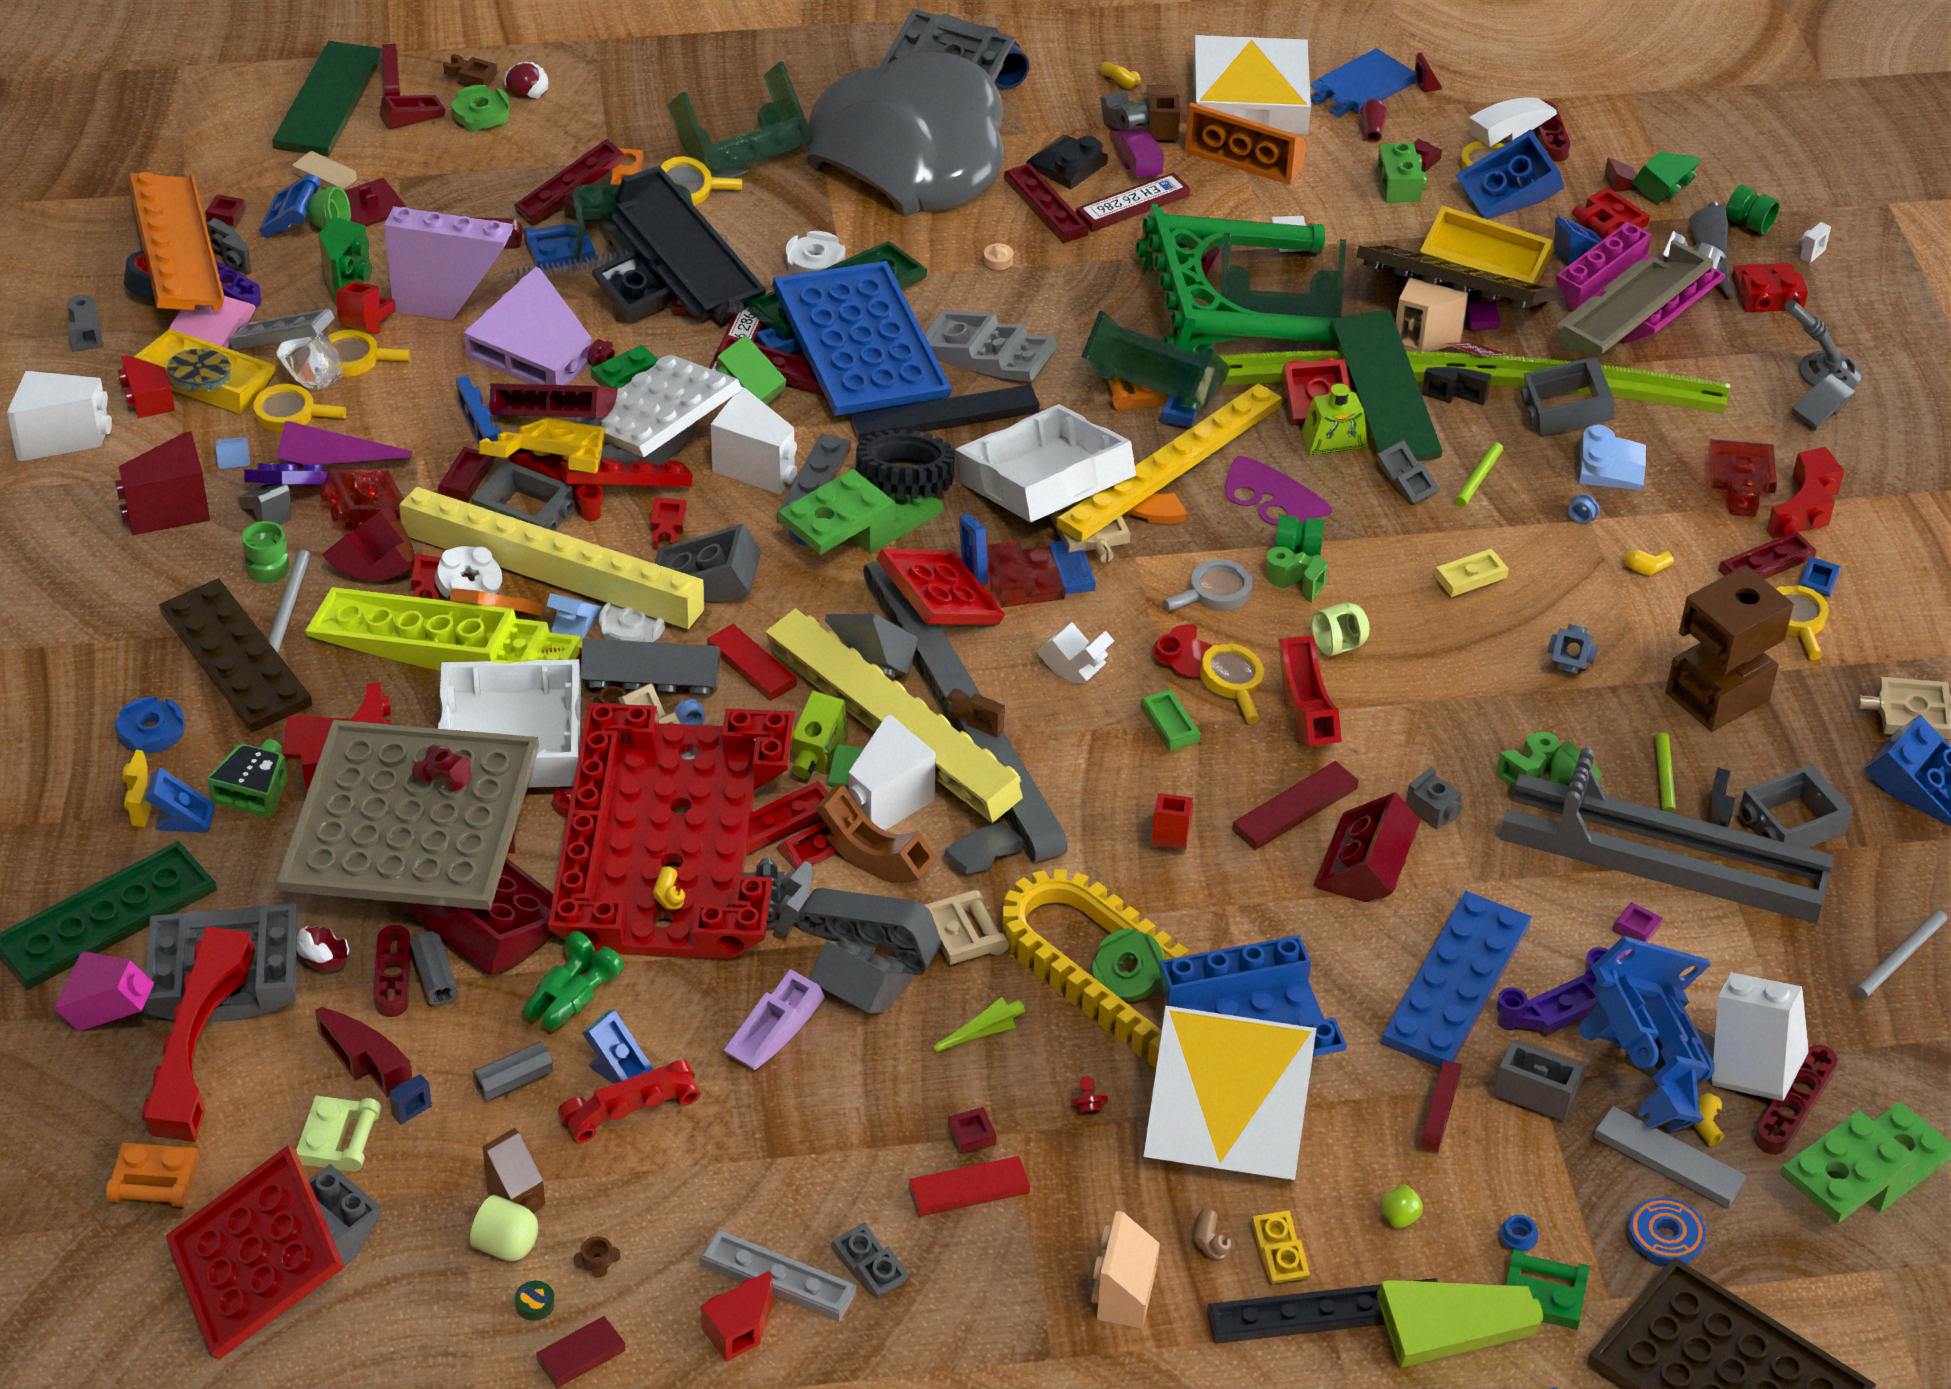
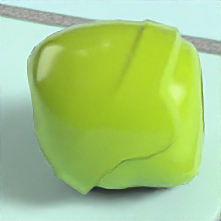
[1380,1184,1423,1228]

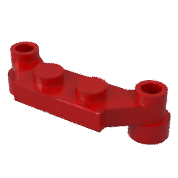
[509,448,603,522]
[557,1060,701,1143]

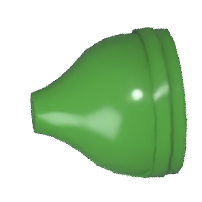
[305,186,351,229]
[1548,740,1603,786]

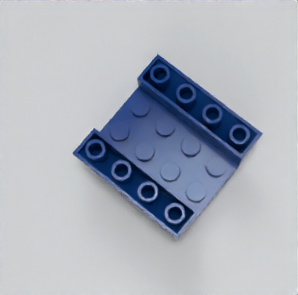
[1159,935,1347,1057]

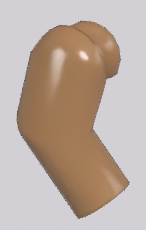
[1194,1209,1231,1260]

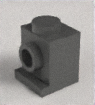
[1406,767,1462,830]

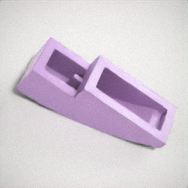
[724,969,825,1070]

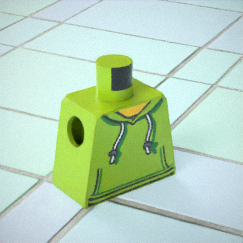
[1301,384,1367,456]
[791,691,849,779]

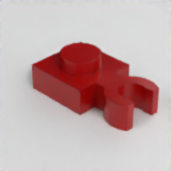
[651,497,687,549]
[411,554,441,600]

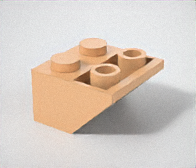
[1396,278,1468,352]
[1091,1211,1160,1329]

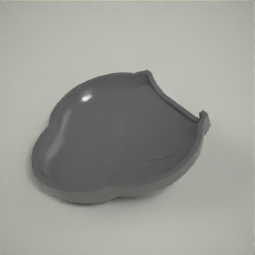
[808,51,1005,216]

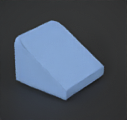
[215,437,250,469]

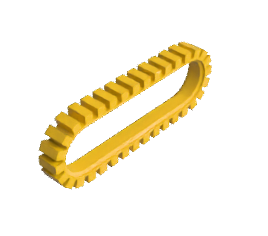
[1002,869,1189,1069]

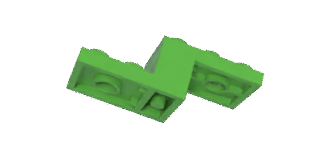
[778,469,943,555]
[1780,1102,1951,1223]

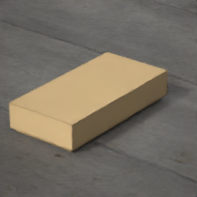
[292,151,357,190]

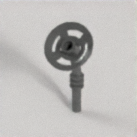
[1785,300,1862,389]

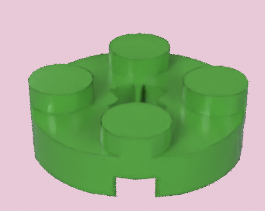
[451,85,510,132]
[1092,928,1166,1003]

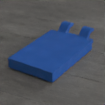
[1310,48,1417,117]

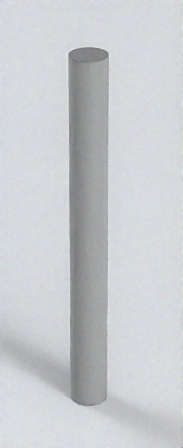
[268,550,310,653]
[1855,910,1947,999]

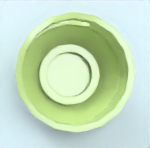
[1311,602,1370,657]
[470,1195,538,1261]

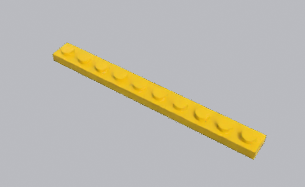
[1057,383,1282,543]

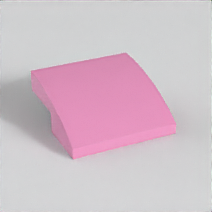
[169,296,256,349]

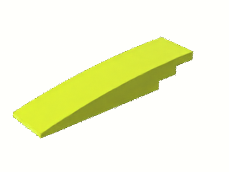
[305,587,582,671]

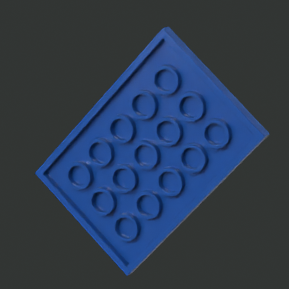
[772,261,952,416]

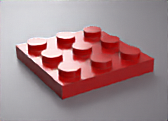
[876,549,1005,625]

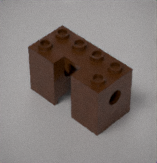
[1665,565,1794,732]

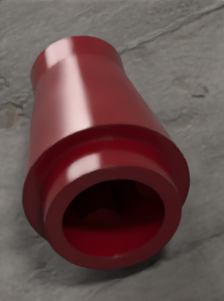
[1360,99,1389,142]

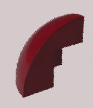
[321,506,415,581]

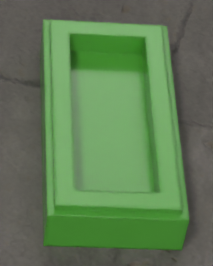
[1140,689,1201,751]

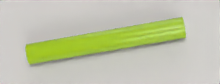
[1454,442,1503,507]
[1655,732,1676,814]

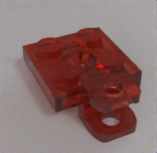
[1708,439,1777,517]

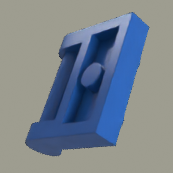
[259,174,321,238]
[523,218,596,270]

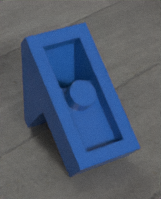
[1554,215,1602,266]
[145,767,215,833]
[582,1010,654,1084]

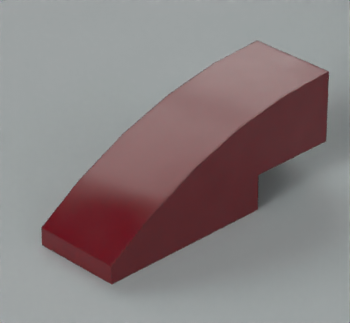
[315,1007,412,1098]

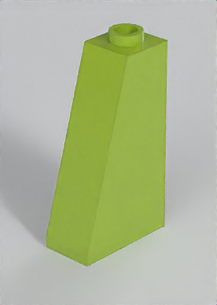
[1377,1280,1543,1368]

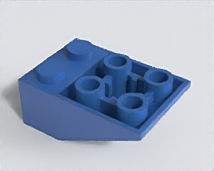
[1864,715,1951,826]

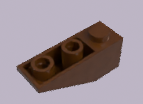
[1147,85,1180,141]

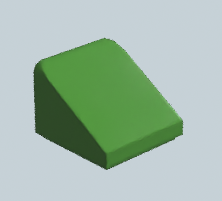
[828,744,864,789]

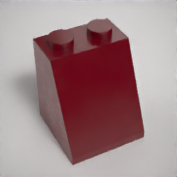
[115,431,210,536]

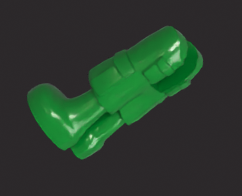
[522,931,624,1032]

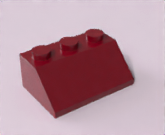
[1314,792,1421,902]

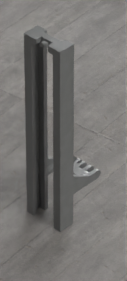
[1500,748,1835,923]

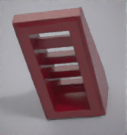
[379,95,446,129]

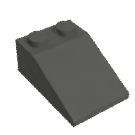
[654,524,762,603]

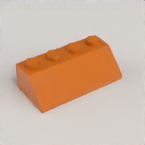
[1185,102,1306,185]

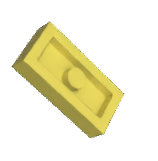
[1435,548,1509,597]

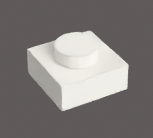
[1800,222,1831,263]

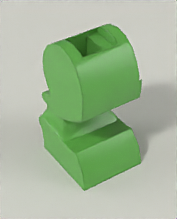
[1265,546,1328,603]
[1496,731,1560,788]

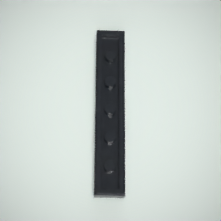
[851,384,1040,442]
[1207,1278,1438,1344]

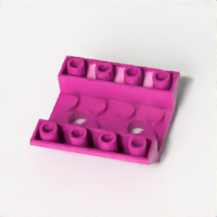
[1556,222,1725,344]

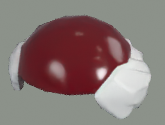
[503,62,549,99]
[296,926,349,972]

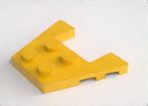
[479,418,606,474]

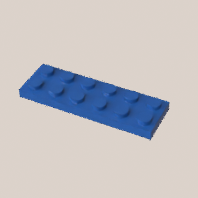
[1381,891,1532,1068]

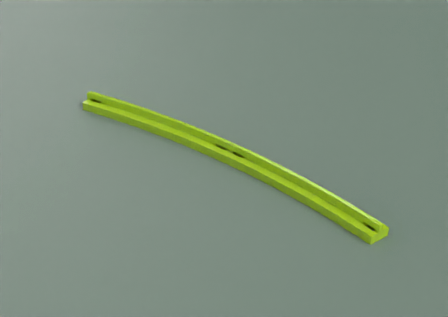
[1213,350,1730,414]

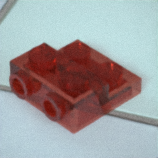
[320,469,404,531]
[987,541,1065,608]

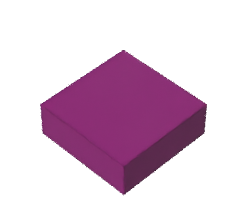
[1465,302,1501,330]
[1613,902,1663,942]

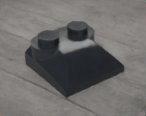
[1026,134,1108,190]
[592,250,675,323]

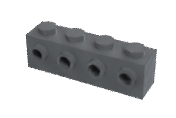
[580,639,721,694]

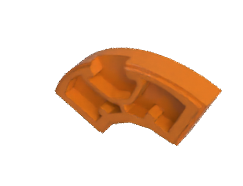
[1124,493,1188,524]
[450,588,543,617]

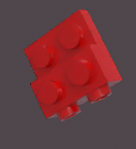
[1732,263,1808,312]
[1280,358,1351,424]

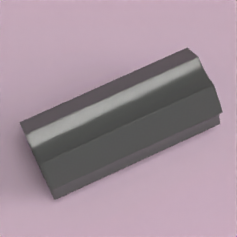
[410,931,458,1007]
[472,1041,554,1101]

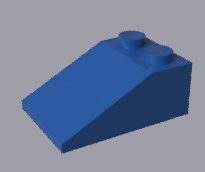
[1455,129,1565,219]

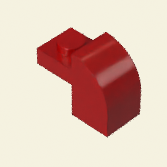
[336,281,395,334]
[1151,793,1194,850]

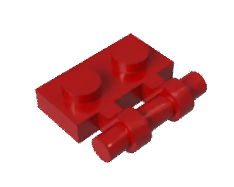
[1572,187,1650,240]

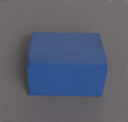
[1799,556,1841,597]

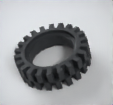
[855,429,955,499]

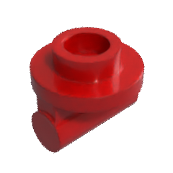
[1071,1076,1108,1114]

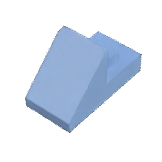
[546,593,603,640]

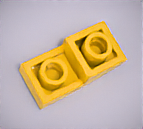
[122,750,151,827]
[1251,1210,1310,1284]

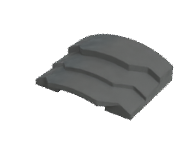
[880,9,1015,81]
[145,903,297,1022]

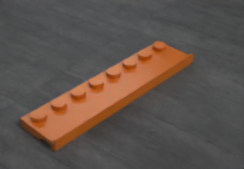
[128,172,224,312]

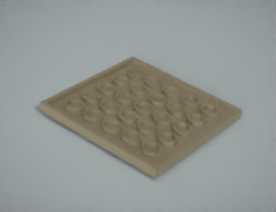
[276,720,539,910]

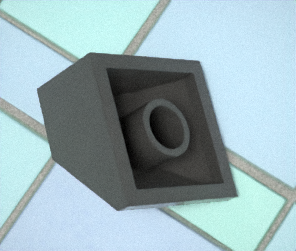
[825,614,918,679]

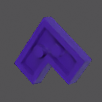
[244,463,336,484]

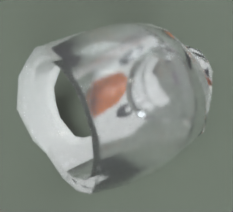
[277,332,343,390]

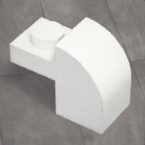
[1036,622,1114,684]

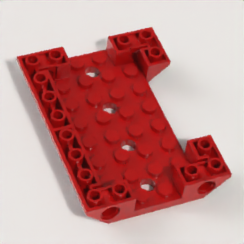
[548,703,795,959]

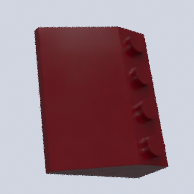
[398,857,555,976]

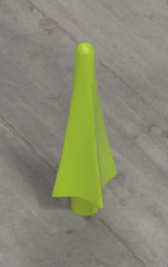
[933,997,1025,1052]

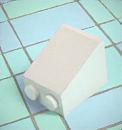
[7,371,112,461]
[711,387,797,495]
[848,714,936,831]
[1712,972,1809,1101]

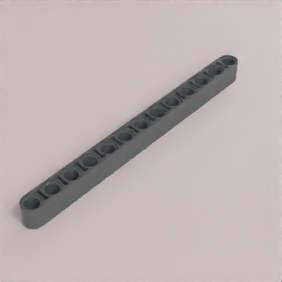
[863,561,1068,863]

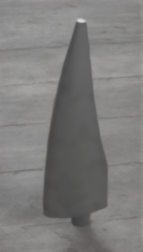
[1689,202,1731,297]

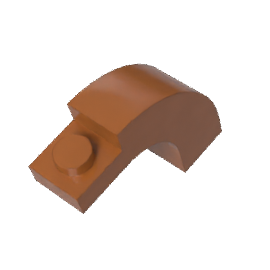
[815,784,937,883]

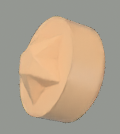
[984,243,1014,270]

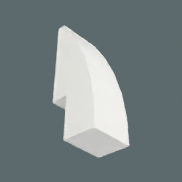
[1469,97,1557,147]

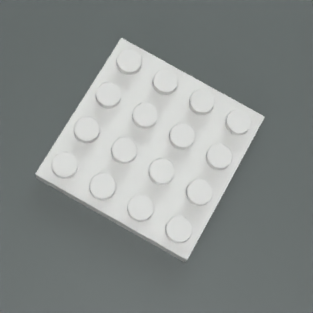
[574,355,742,457]

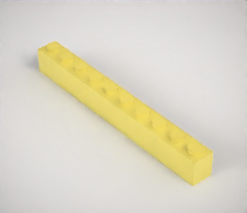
[399,487,704,629]
[765,608,1023,823]

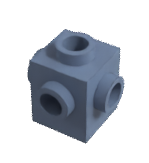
[1548,624,1598,674]

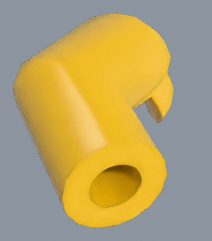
[1100,62,1141,90]
[1624,550,1674,576]
[653,867,685,910]
[1693,1093,1724,1146]

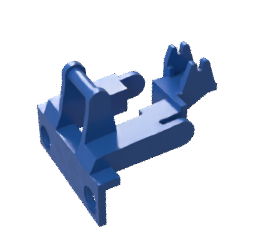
[1580,936,1714,1133]

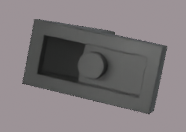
[237,484,291,525]

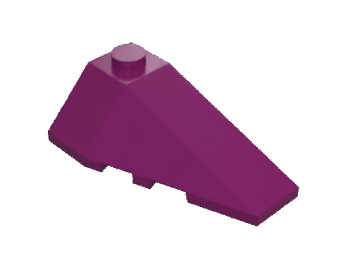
[277,421,413,470]

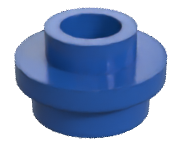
[1499,1215,1539,1251]

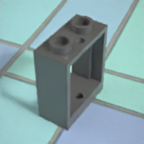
[1520,356,1615,437]
[471,461,575,532]
[1739,764,1853,848]

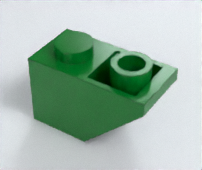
[1632,151,1701,205]

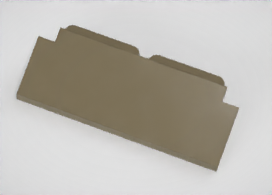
[1556,239,1713,354]

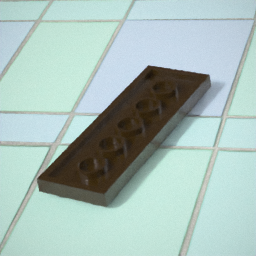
[159,578,313,733]

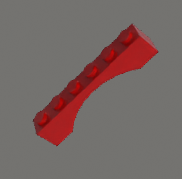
[142,927,255,1142]

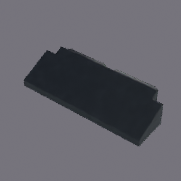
[611,166,767,324]

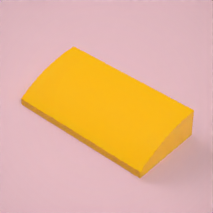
[1420,205,1553,284]
[134,329,275,415]

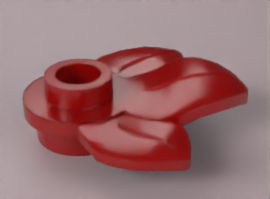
[1152,624,1213,678]

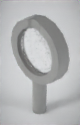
[1163,559,1252,612]

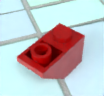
[118,355,175,419]
[701,1271,773,1362]

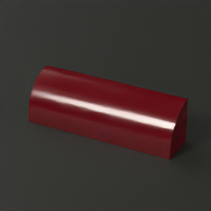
[489,383,618,418]

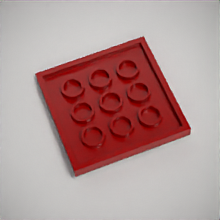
[165,1145,345,1360]

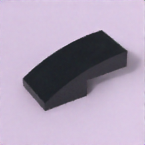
[1422,367,1492,405]
[1708,767,1736,828]

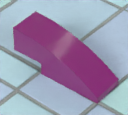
[1110,127,1164,178]

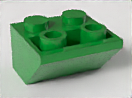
[319,216,372,307]

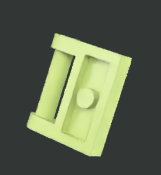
[296,1096,382,1172]

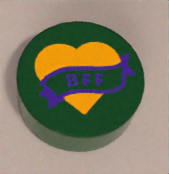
[515,1280,555,1321]

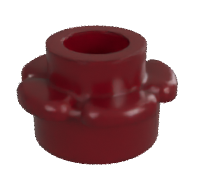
[587,339,615,366]

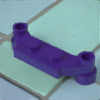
[1497,947,1608,1035]

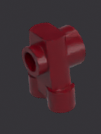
[412,744,472,791]

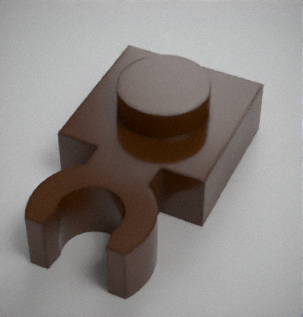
[443,54,498,86]
[947,689,1005,738]

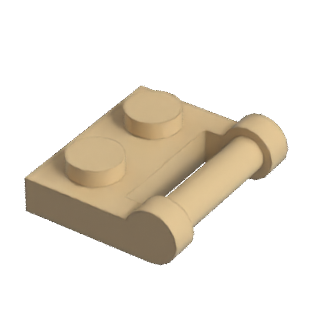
[925,890,1009,965]

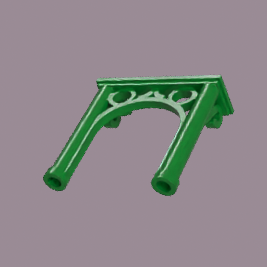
[1135,204,1337,366]

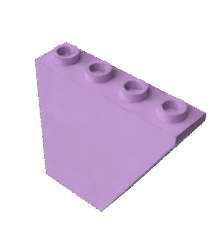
[384,206,513,321]
[463,267,592,385]

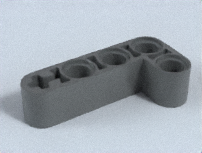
[796,888,942,975]

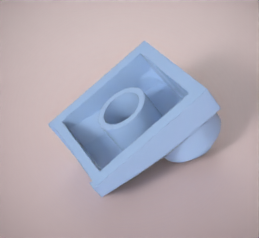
[1579,425,1646,490]

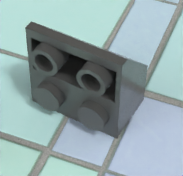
[809,938,915,1013]
[1494,1039,1589,1121]
[309,1164,382,1266]

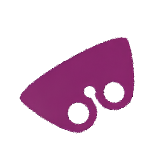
[1226,456,1333,525]

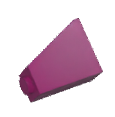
[54,952,154,1032]

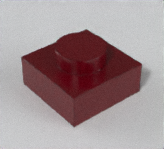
[1414,139,1442,172]
[205,194,246,226]
[948,1107,997,1154]

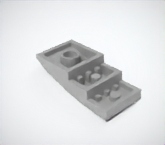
[924,311,1058,382]

